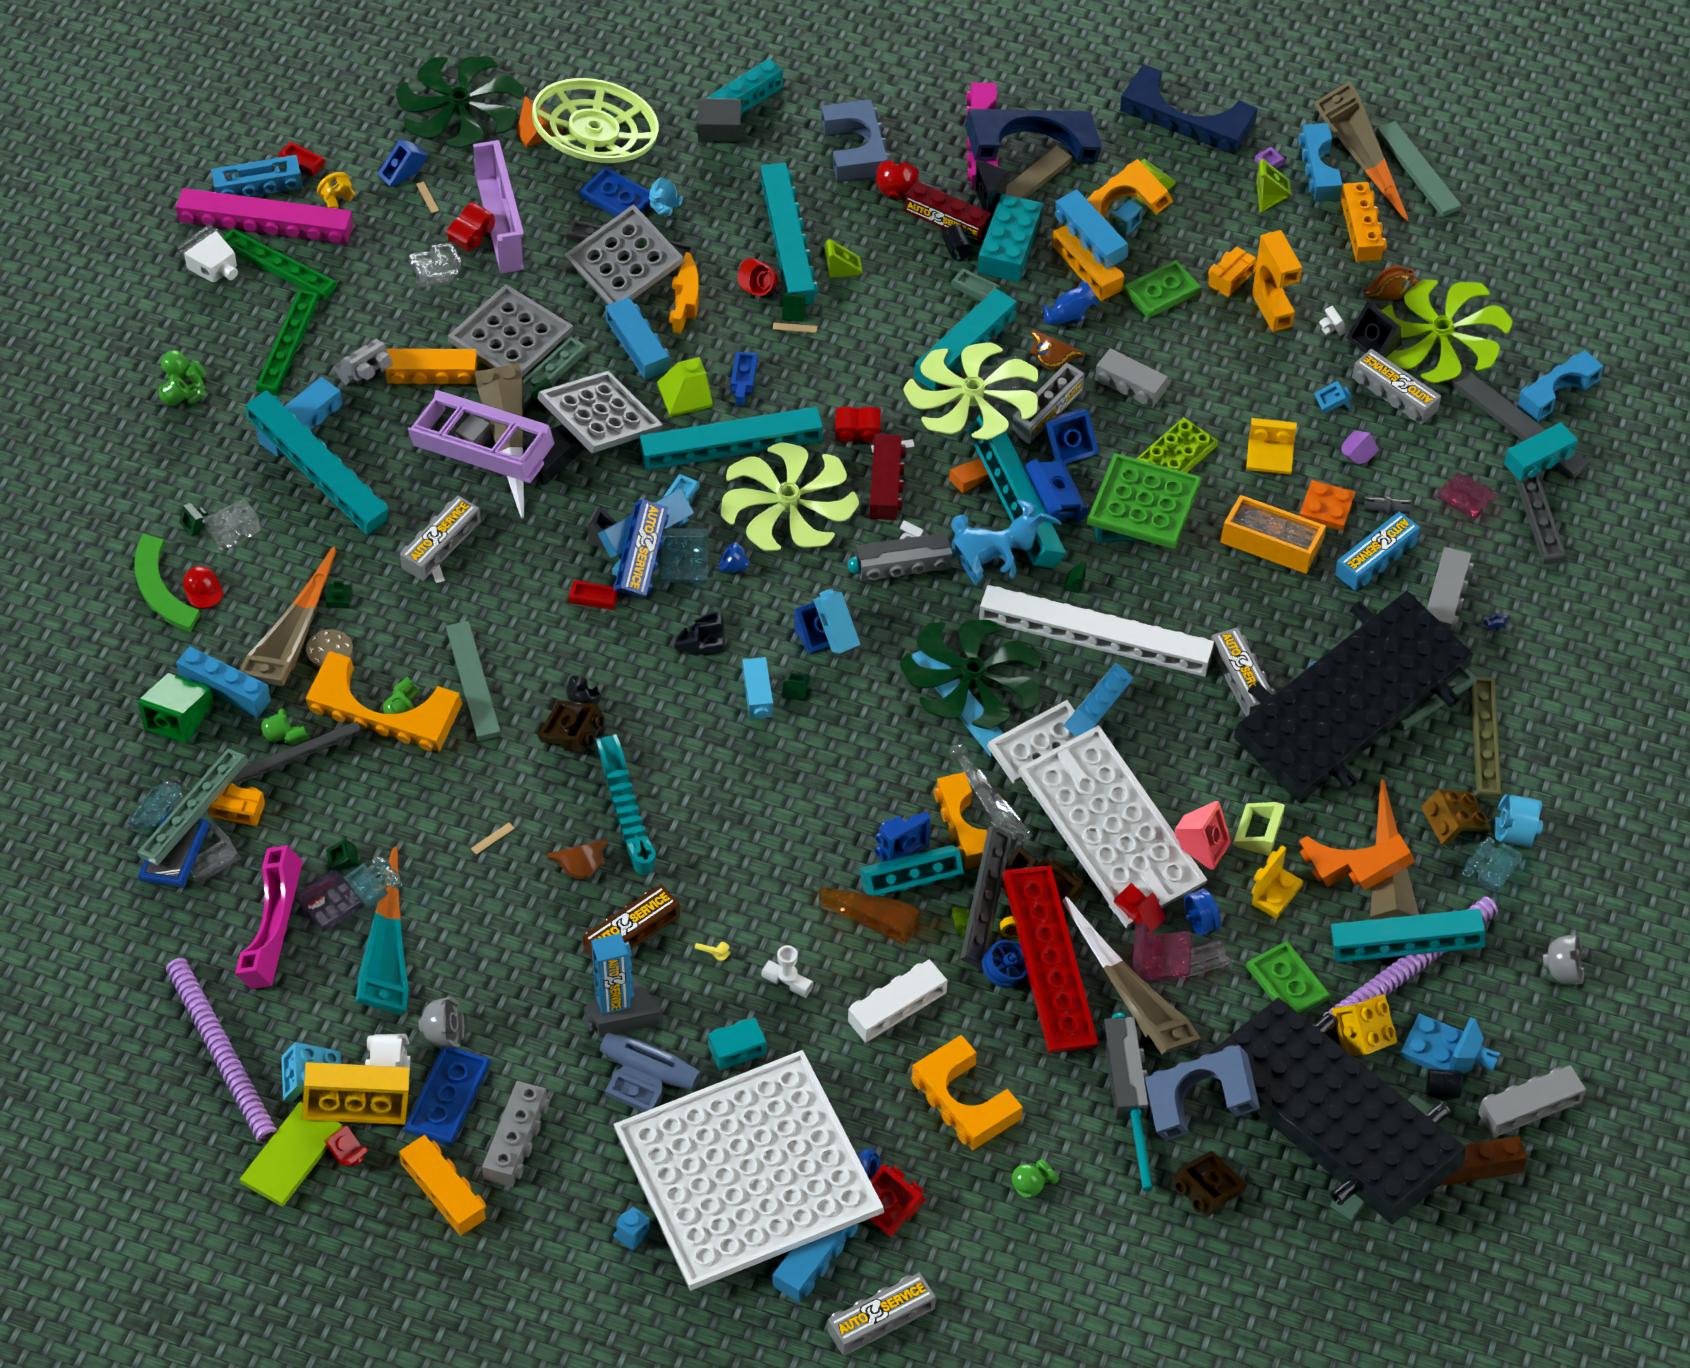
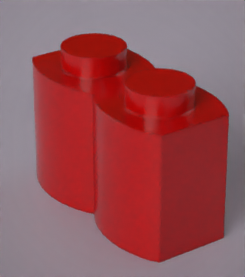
[446,201,495,252]
[835,407,881,443]

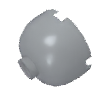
[1543,935,1584,984]
[419,997,465,1048]

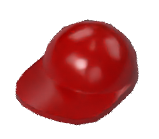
[738,258,778,296]
[183,566,223,609]

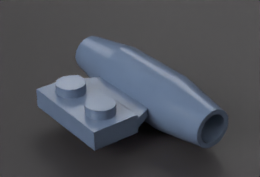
[600,1033,700,1112]

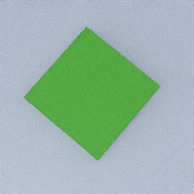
[1087,453,1202,549]

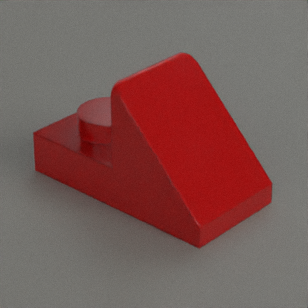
[1113,883,1166,935]

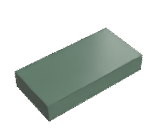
[951,268,1000,301]

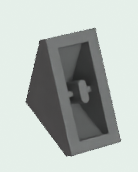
[588,506,617,549]

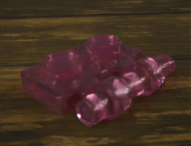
[1437,472,1497,520]

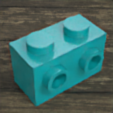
[708,1017,766,1071]

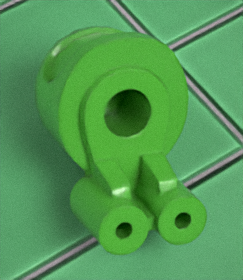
[161,350,207,383]
[158,374,206,406]
[383,677,421,714]
[261,708,310,746]
[1011,1159,1059,1198]

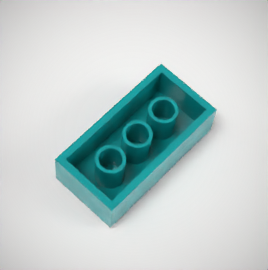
[977,194,1043,282]

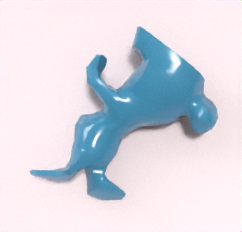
[951,499,1062,586]

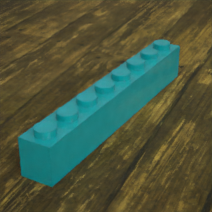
[761,163,818,305]
[246,390,388,535]
[640,407,823,470]
[967,415,1067,568]

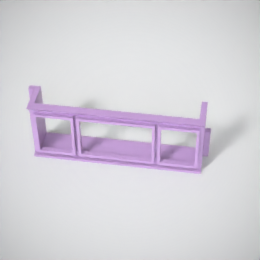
[473,140,524,274]
[408,390,555,483]

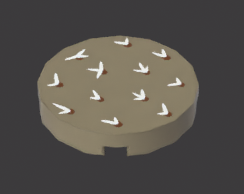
[306,629,354,670]

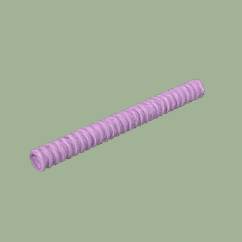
[1323,897,1498,1032]
[166,958,277,1144]

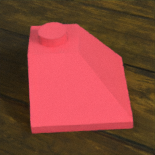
[1175,801,1232,869]

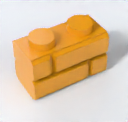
[1208,247,1257,297]
[208,783,265,826]

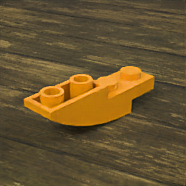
[669,252,699,334]

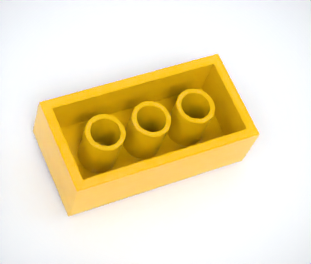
[302,1062,409,1125]

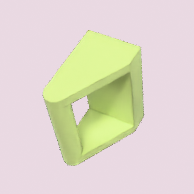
[1233,802,1285,856]

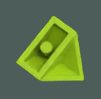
[1256,159,1291,213]
[823,239,863,278]

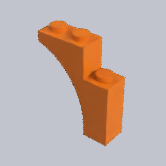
[1299,834,1415,892]

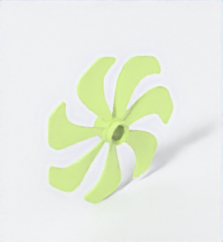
[903,342,1038,440]
[721,442,859,551]

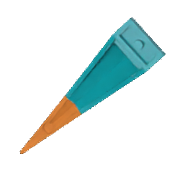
[356,846,409,1015]

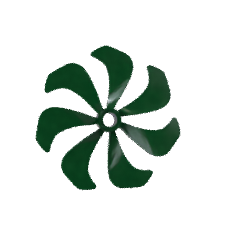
[396,56,524,149]
[900,620,1039,729]

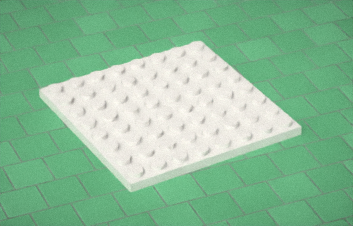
[614,1050,884,1291]

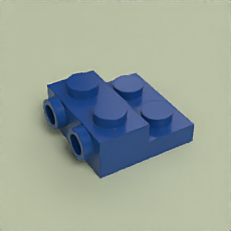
[874,811,931,861]

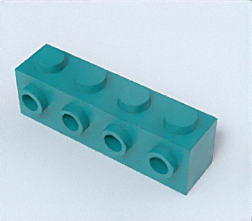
[706,58,783,114]
[859,845,964,898]

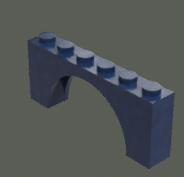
[1120,64,1258,155]
[965,109,1102,162]

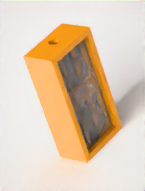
[1220,495,1326,574]

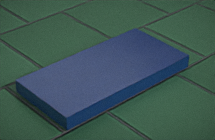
[404,1047,491,1147]

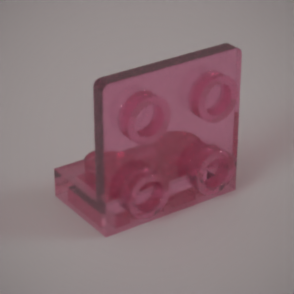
[1133,923,1192,981]

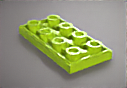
[1137,417,1218,473]
[240,1102,342,1207]

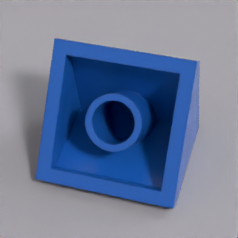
[794,602,830,653]

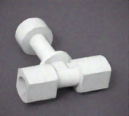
[761,945,813,998]

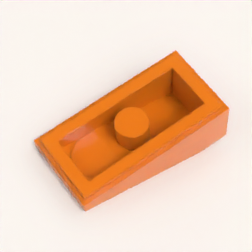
[949,458,990,494]

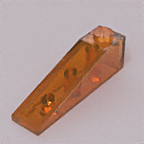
[819,887,920,946]

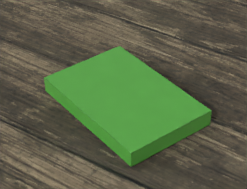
[1123,260,1202,318]
[1246,941,1331,1015]

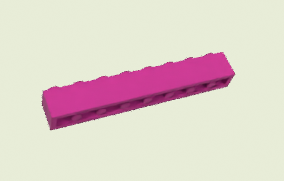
[176,188,353,244]

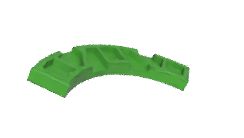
[134,534,200,632]

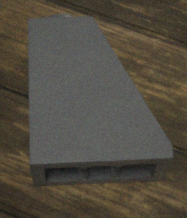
[583,975,663,1037]

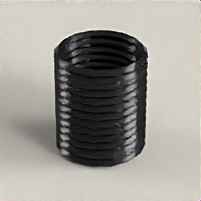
[942,224,973,260]
[1426,1068,1463,1098]

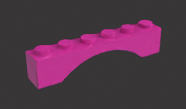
[966,82,998,190]
[235,845,303,989]

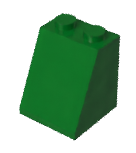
[138,673,214,745]

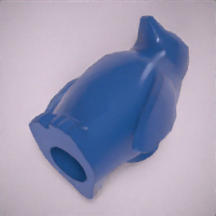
[1043,281,1100,325]

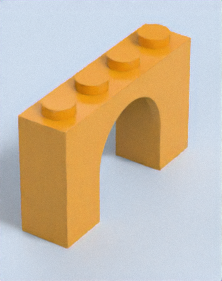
[1087,159,1173,233]
[1252,230,1302,332]
[911,1035,1023,1151]

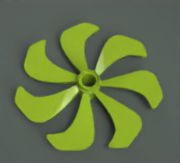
[1381,280,1513,384]

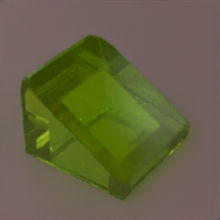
[952,907,970,938]

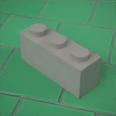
[1095,348,1168,408]

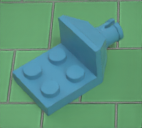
[1400,1013,1500,1074]

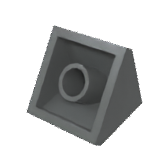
[698,98,741,142]

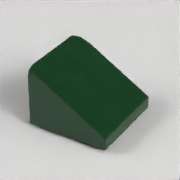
[782,293,805,322]
[531,378,552,413]
[1063,561,1087,594]
[782,672,810,701]
[326,839,360,871]

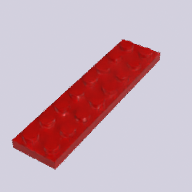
[1002,865,1098,1054]

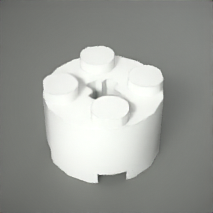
[365,1034,410,1075]

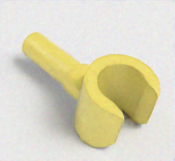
[695,942,731,961]

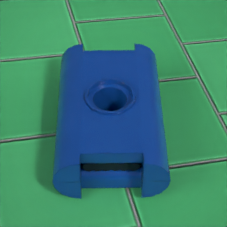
[1024,458,1089,521]

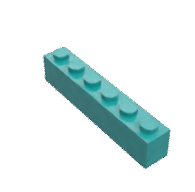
[914,288,1017,391]
[1331,909,1485,963]

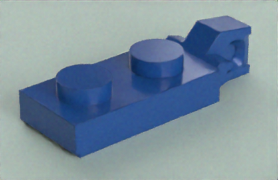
[730,352,758,406]

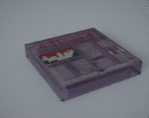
[295,870,364,932]

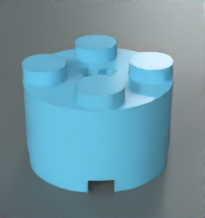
[1494,794,1543,847]

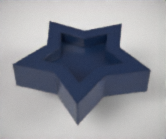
[1483,613,1511,631]

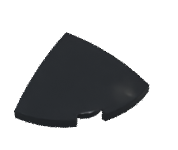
[674,610,725,654]

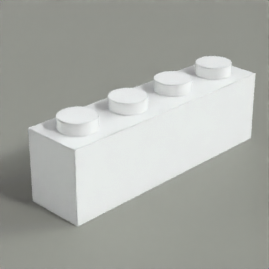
[848,959,947,1043]

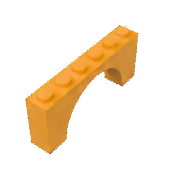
[306,651,462,752]

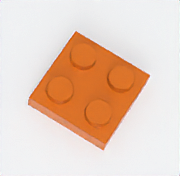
[1299,480,1355,531]

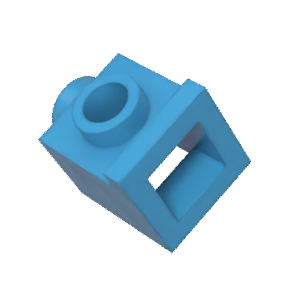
[1109,200,1143,237]
[613,1207,650,1251]

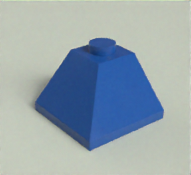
[1045,409,1099,464]

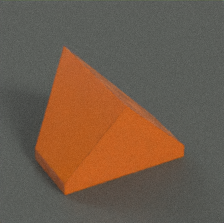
[517,96,564,148]

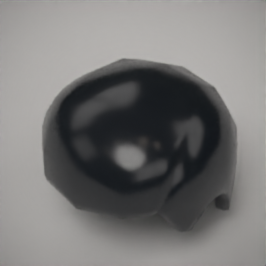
[566,676,602,704]

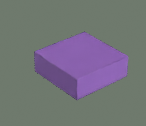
[1255,147,1285,169]

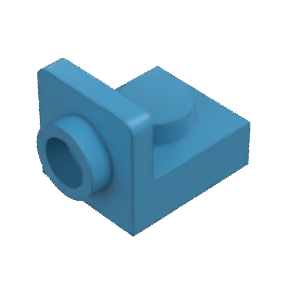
[1314,381,1352,414]

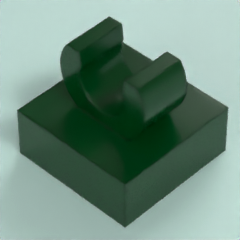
[179,503,209,537]
[326,580,352,609]

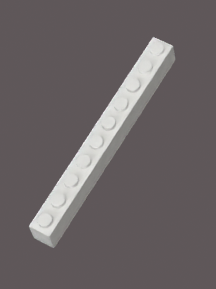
[979,585,1214,677]

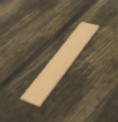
[416,182,439,213]
[773,323,817,333]
[471,823,515,854]

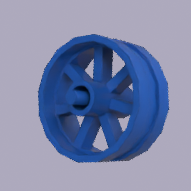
[1184,888,1221,936]
[982,940,1028,988]

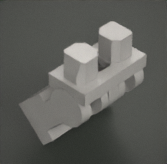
[333,339,392,386]

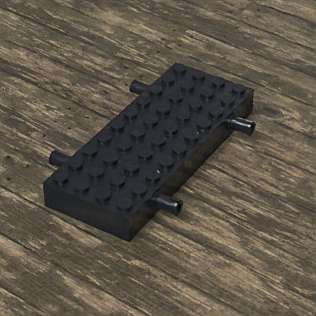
[1233,590,1474,803]
[1207,997,1466,1225]

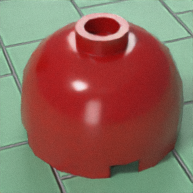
[876,161,919,201]

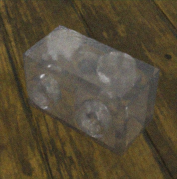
[204,498,261,551]

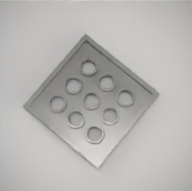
[564,204,685,305]
[448,284,573,378]
[537,371,663,453]

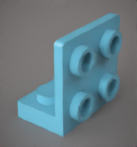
[281,1042,341,1103]

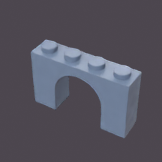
[821,99,891,182]
[1145,1045,1260,1141]

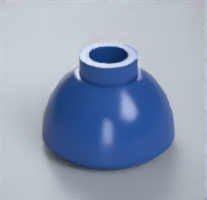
[719,542,750,573]
[856,1148,880,1180]

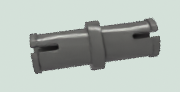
[1364,496,1411,514]

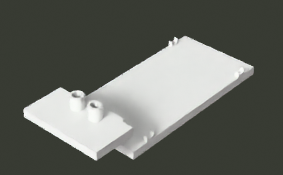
[987,700,1207,928]

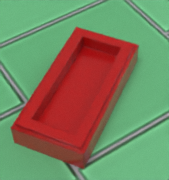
[278,141,326,176]
[568,580,619,610]

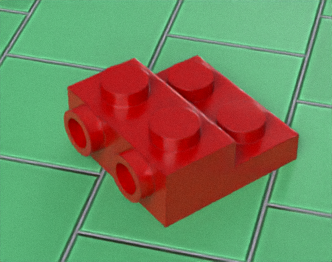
[869,1164,927,1237]

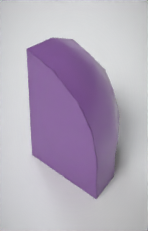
[1341,431,1379,464]

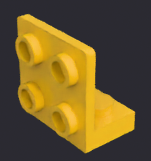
[1246,418,1297,475]
[1251,845,1303,919]
[1331,994,1397,1057]

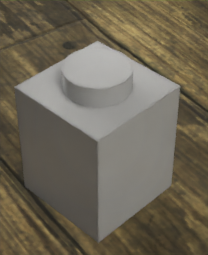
[455,414,491,446]

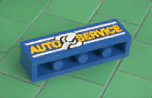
[613,499,669,598]

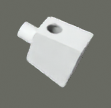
[184,231,238,282]

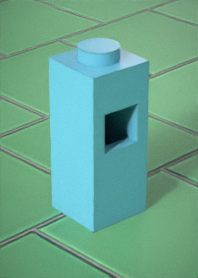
[813,589,861,653]
[742,657,773,719]

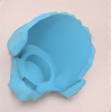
[649,177,684,217]

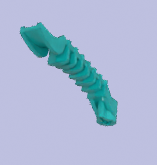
[595,734,656,875]

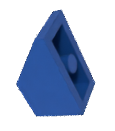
[377,139,428,187]

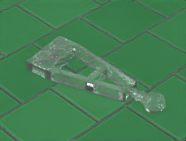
[949,744,1032,842]
[162,775,241,884]

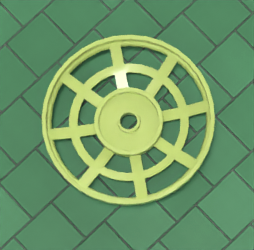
[532,78,659,163]

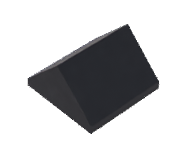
[974,160,1007,220]
[1346,301,1402,358]

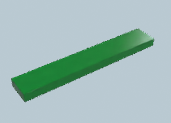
[223,228,338,300]
[256,289,320,396]

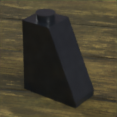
[523,424,583,485]

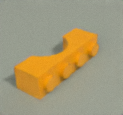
[934,772,987,870]

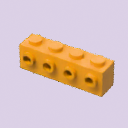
[1340,182,1387,262]

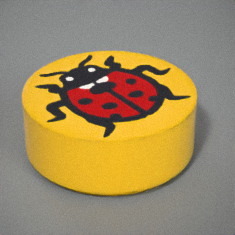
[1000,916,1018,938]

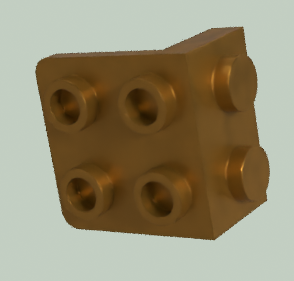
[1421,789,1491,845]

